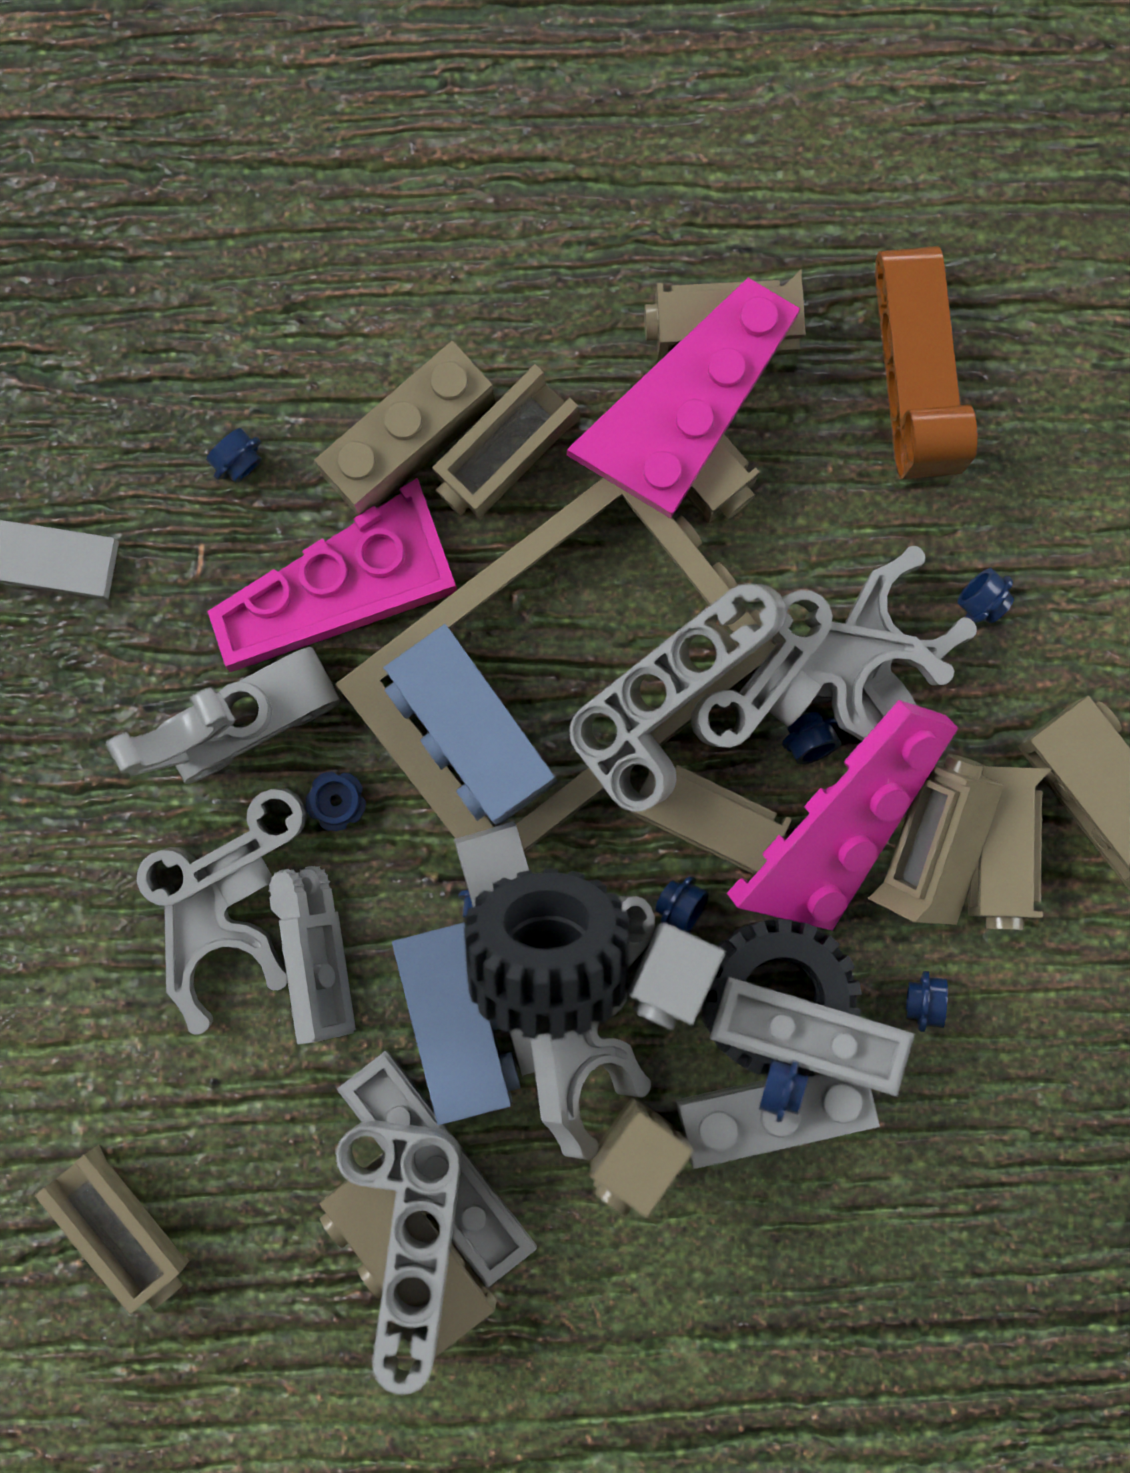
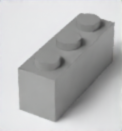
[626,923,725,1030]
[676,1071,880,1169]

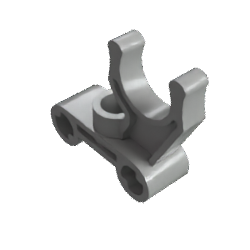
[811,545,977,726]
[691,590,954,747]
[106,647,341,784]
[137,788,307,1035]
[514,896,655,1160]

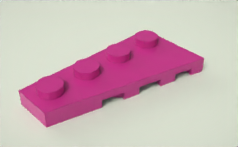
[567,277,800,519]
[208,478,457,673]
[727,700,958,931]

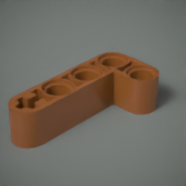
[875,246,978,479]

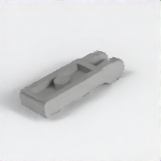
[268,866,356,1044]

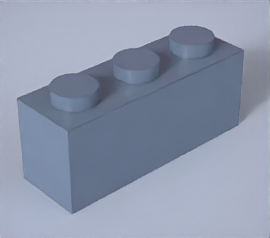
[383,624,558,826]
[392,922,521,1125]

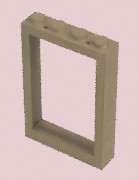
[336,478,775,853]

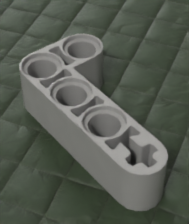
[569,584,786,812]
[336,1121,462,1395]

